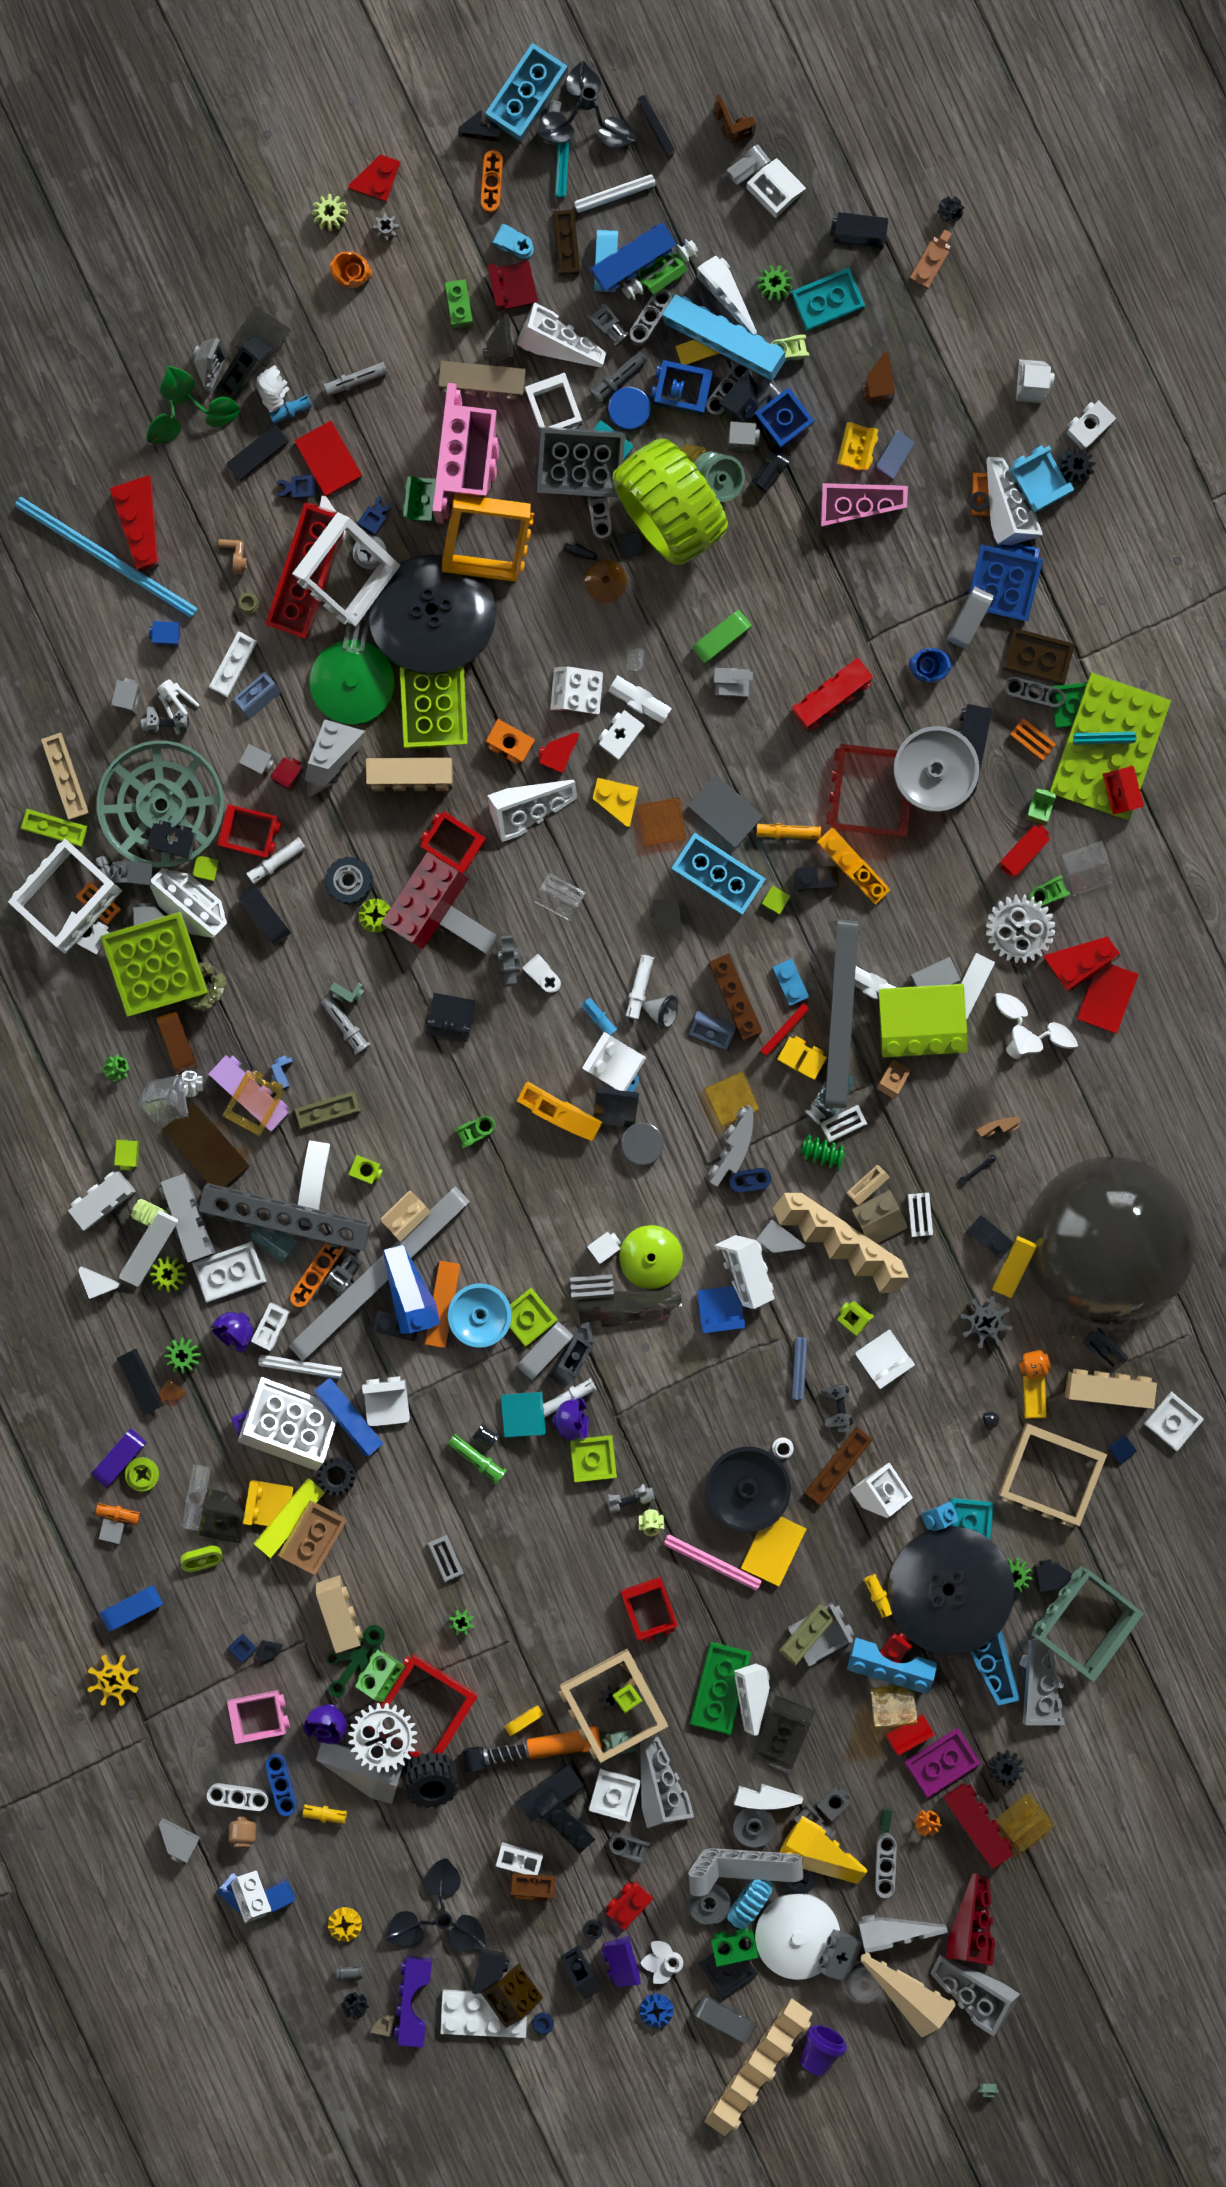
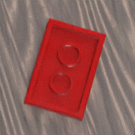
[294,420,362,496]
[1077,964,1139,1034]

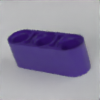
[90,1428,147,1489]

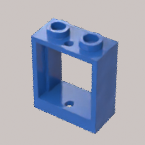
[651,360,713,416]

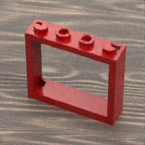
[368,1654,478,1757]

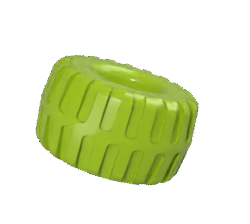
[612,438,728,565]

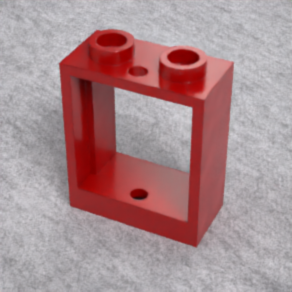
[217,804,281,859]
[419,811,486,875]
[997,825,1050,879]
[621,1576,678,1642]

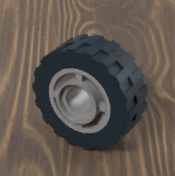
[325,857,373,905]

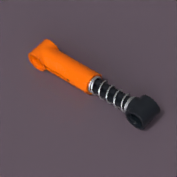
[462,1726,602,1772]

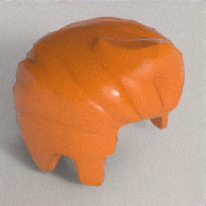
[329,252,372,288]

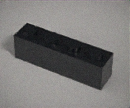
[957,704,992,794]

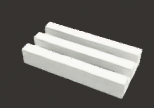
[820,1105,867,1142]
[907,1193,933,1237]

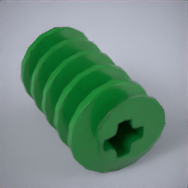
[798,1134,845,1172]

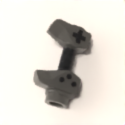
[821,1384,853,1432]

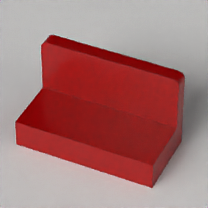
[1102,766,1144,815]
[886,1714,935,1756]

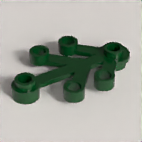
[326,1625,386,1697]

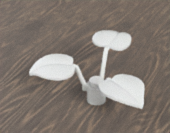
[994,993,1078,1059]

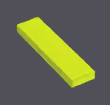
[254,1478,325,1558]

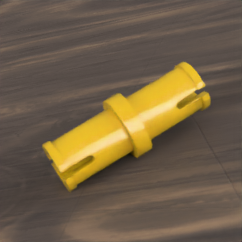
[863,1574,892,1618]
[302,1804,347,1825]

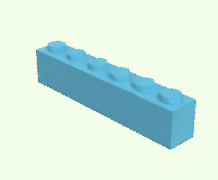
[662,294,785,381]

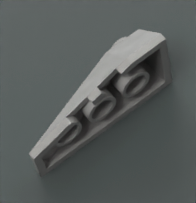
[640,1737,694,1828]
[316,1743,403,1804]

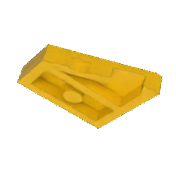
[593,778,639,828]

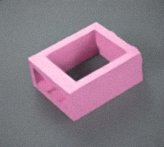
[227,1690,290,1744]

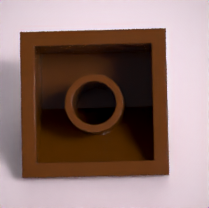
[861,352,895,405]

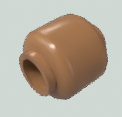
[228,1816,256,1848]

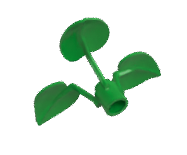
[146,366,240,443]

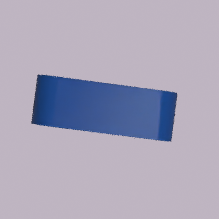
[99,1585,163,1632]
[266,1753,297,1816]

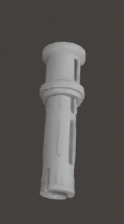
[320,995,371,1055]

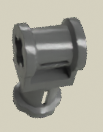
[588,303,630,347]
[323,1251,363,1296]
[793,1802,836,1840]

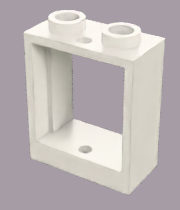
[525,373,582,429]

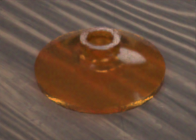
[585,560,627,602]

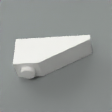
[734,1664,770,1736]

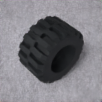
[403,1752,459,1808]

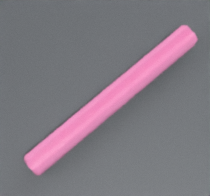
[664,1535,761,1590]

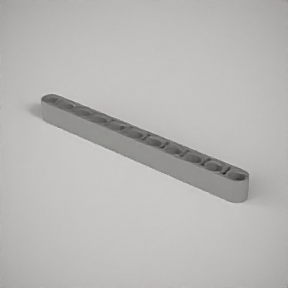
[288,1186,470,1361]

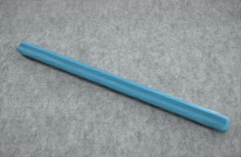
[15,497,197,618]

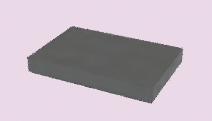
[688,774,763,848]

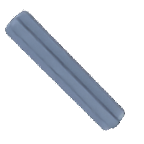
[792,1337,807,1400]

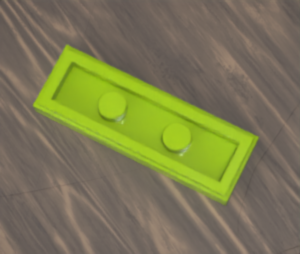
[21,809,88,847]

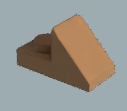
[876,1059,911,1099]

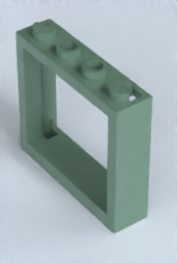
[1031,1566,1144,1682]

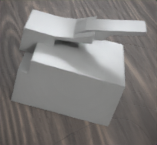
[714,668,753,698]

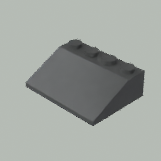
[536,426,625,498]

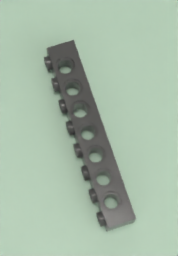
[199,1183,372,1252]

